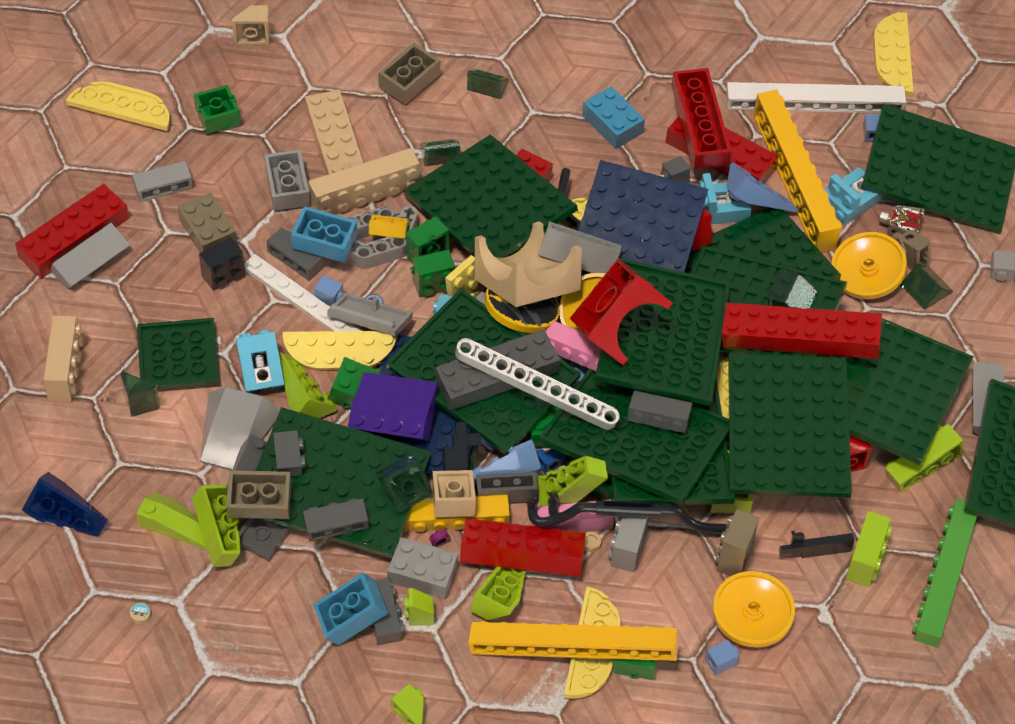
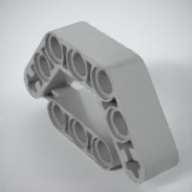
[346,206,418,269]

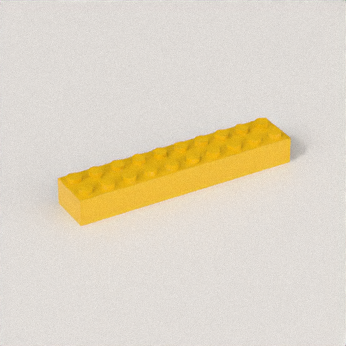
[753,90,842,253]

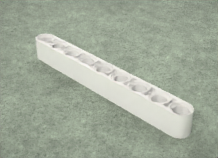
[455,338,619,430]

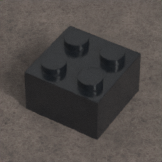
[199,237,245,291]

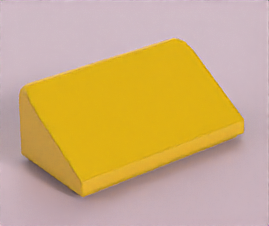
[369,215,409,239]

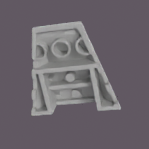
[200,387,280,470]

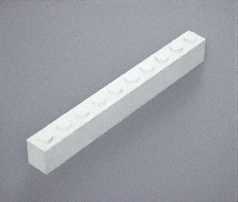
[726,82,906,113]

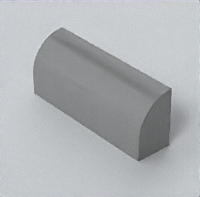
[538,221,621,274]
[51,223,130,288]
[973,362,1004,435]

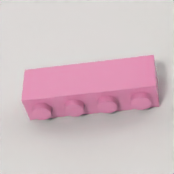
[546,321,600,371]
[532,499,614,532]

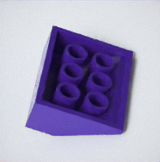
[348,372,439,441]

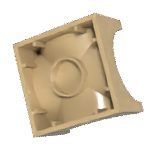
[475,222,582,307]

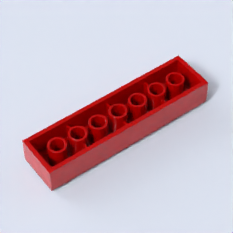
[722,303,882,359]

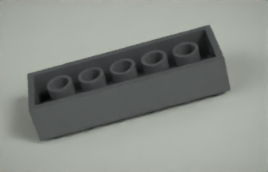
[435,329,560,411]

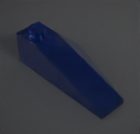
[22,472,108,537]

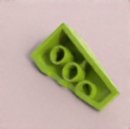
[279,352,338,418]
[136,492,207,550]
[470,567,526,620]

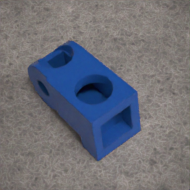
[536,448,571,475]

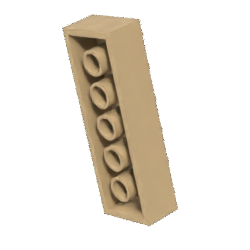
[305,89,363,175]
[308,148,420,214]

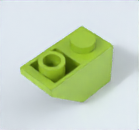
[404,588,434,626]

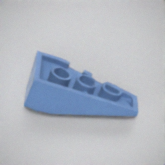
[726,162,799,212]
[473,440,541,489]

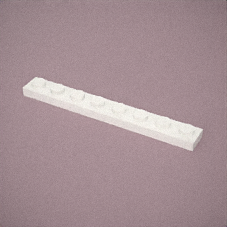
[244,254,363,331]

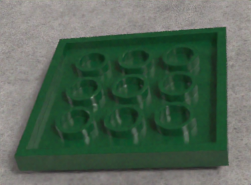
[137,318,219,392]

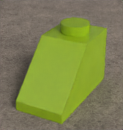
[391,684,424,724]

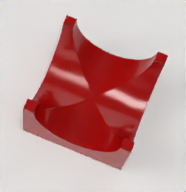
[570,258,673,365]

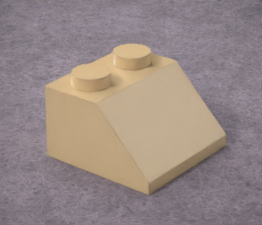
[232,5,270,45]
[433,470,476,517]

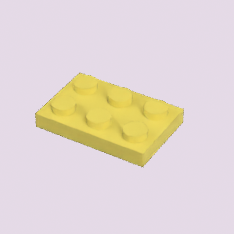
[445,255,480,298]

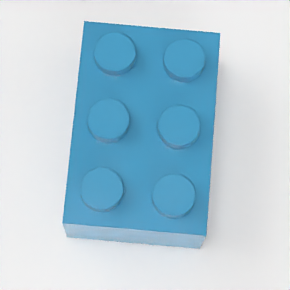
[582,86,645,149]
[291,206,357,263]
[313,573,388,645]

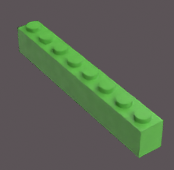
[912,499,977,648]

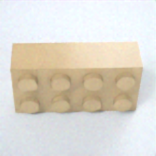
[44,316,83,402]

